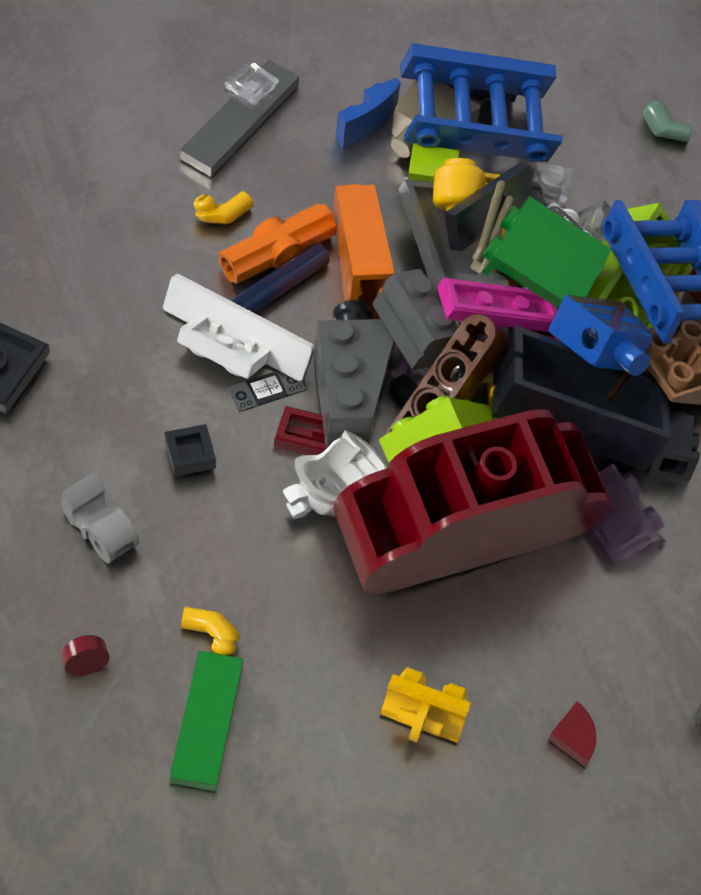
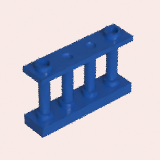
[400,43,562,163]
[602,200,701,343]

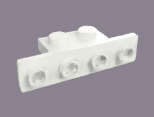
[163,274,315,381]

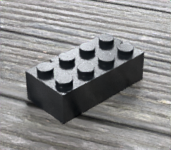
[492,325,671,471]

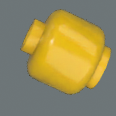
[433,158,485,212]

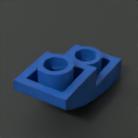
[336,78,401,148]

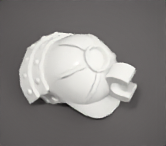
[283,430,388,519]

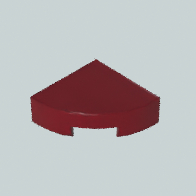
[548,701,597,767]

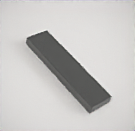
[180,60,299,177]

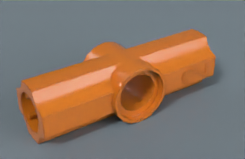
[218,203,337,284]

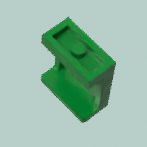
[481,196,612,309]

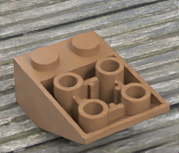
[646,321,701,405]

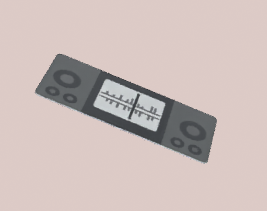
[228,371,306,411]

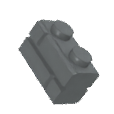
[372,269,458,370]

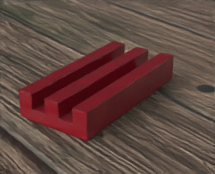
[274,406,326,455]

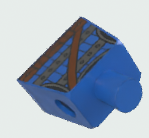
[548,294,653,376]

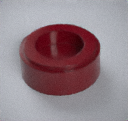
[61,635,110,676]

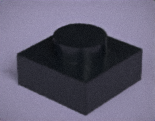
[164,424,216,476]

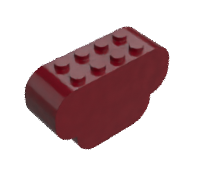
[333,409,612,594]

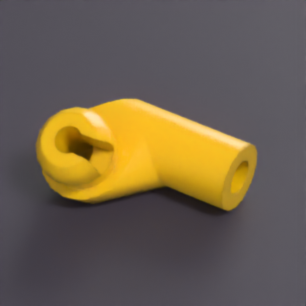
[181,606,240,656]

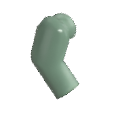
[643,100,692,143]

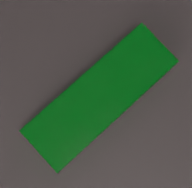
[170,651,243,792]

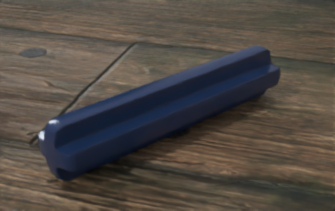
[231,243,330,313]

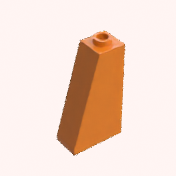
[333,184,394,319]

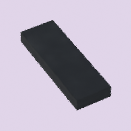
[445,164,533,252]

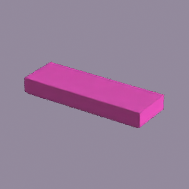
[437,278,558,332]

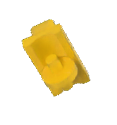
[380,667,471,743]

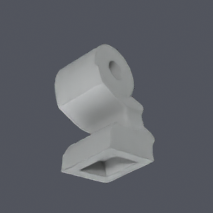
[61,470,139,564]

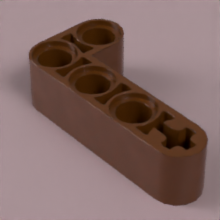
[386,314,506,434]

